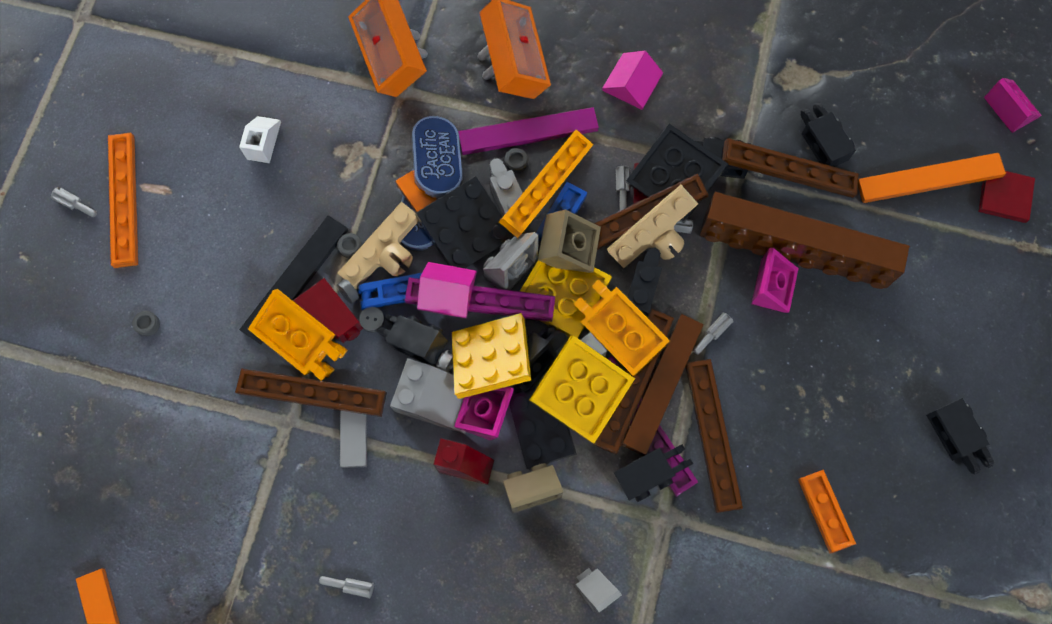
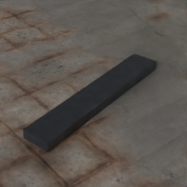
[239,215,349,345]

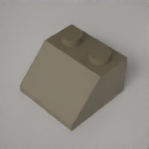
[538,209,601,273]
[503,463,563,513]

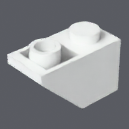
[239,116,281,163]

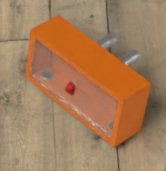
[348,0,428,97]
[478,0,551,99]

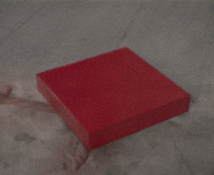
[978,171,1035,223]

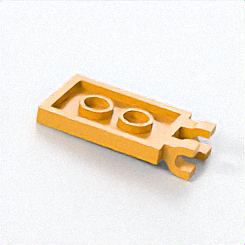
[574,279,670,376]
[248,289,348,381]

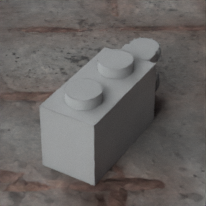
[489,159,522,217]

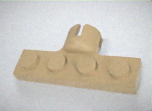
[607,185,698,268]
[337,202,419,290]

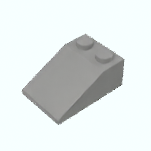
[483,232,538,290]
[390,358,466,434]

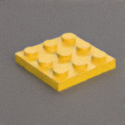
[520,260,612,338]
[452,313,531,399]
[529,335,635,443]

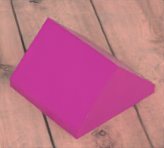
[602,51,663,110]
[984,78,1042,133]
[751,248,799,313]
[417,262,477,318]
[454,387,514,440]

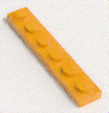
[499,130,594,238]

